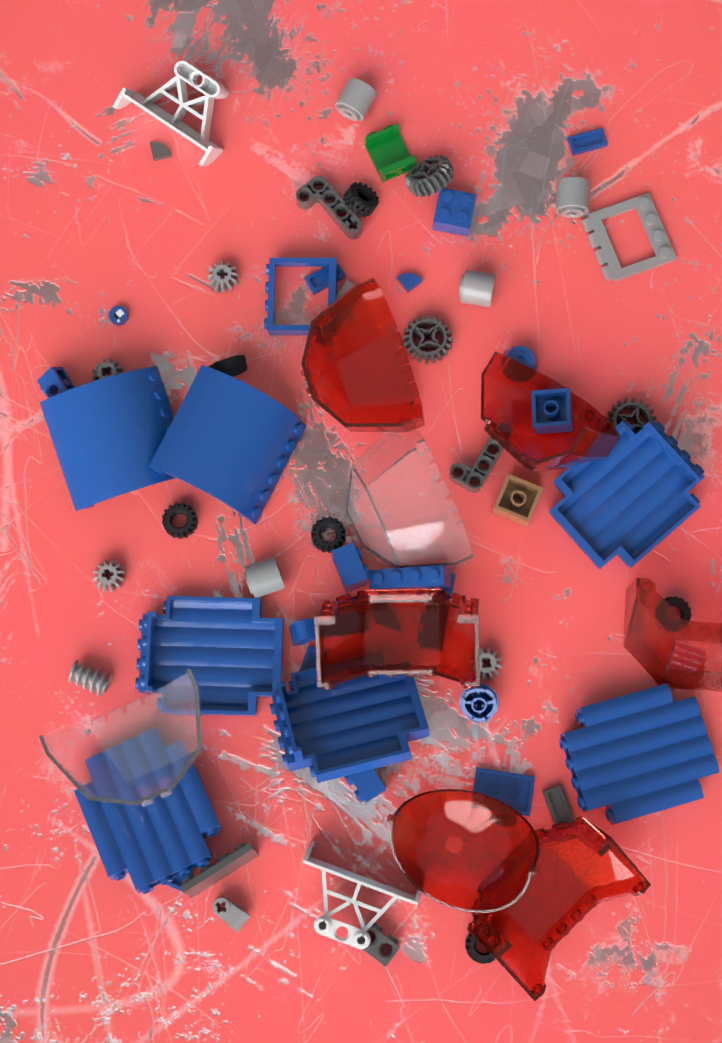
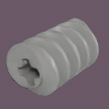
[68,659,113,697]

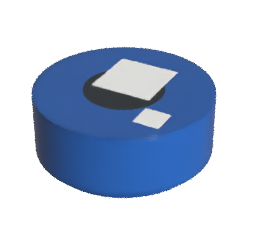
[109,306,128,326]

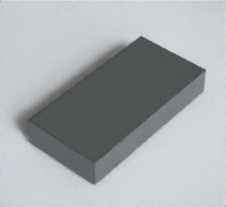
[542,785,575,829]

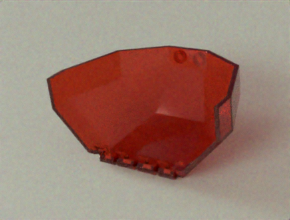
[300,278,425,432]
[481,351,621,473]

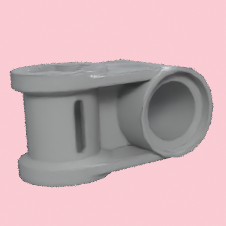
[212,897,251,933]

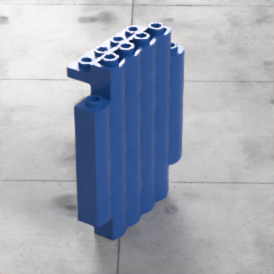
[548,420,705,570]
[135,596,284,717]
[269,651,430,783]
[559,683,719,825]
[74,728,222,894]

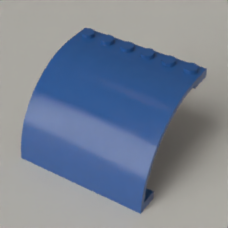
[149,365,306,525]
[40,366,177,511]

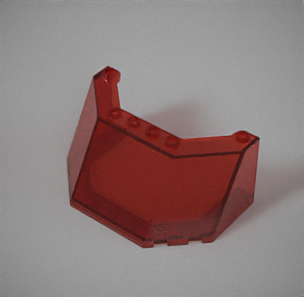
[623,578,722,692]
[314,589,480,690]
[467,816,651,1001]

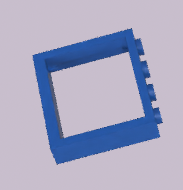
[264,258,338,335]

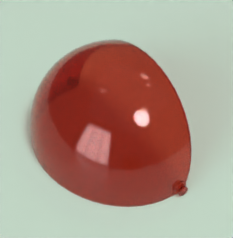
[387,789,540,913]

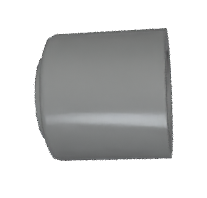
[335,78,377,121]
[556,177,590,218]
[459,269,496,308]
[244,556,285,598]

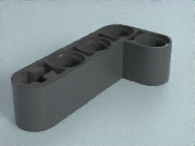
[296,176,362,239]
[449,424,511,493]

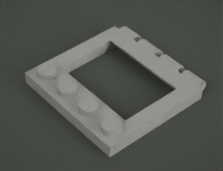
[581,193,677,282]

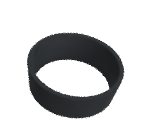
[208,355,248,377]

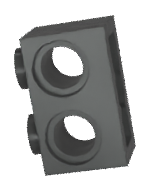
[362,922,400,967]

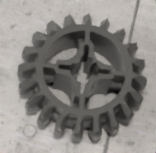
[405,155,454,198]
[402,314,453,365]
[605,397,657,432]

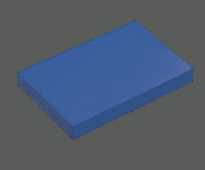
[471,767,535,816]

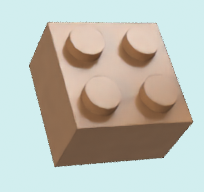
[492,473,543,527]

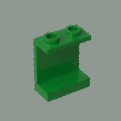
[364,124,416,183]

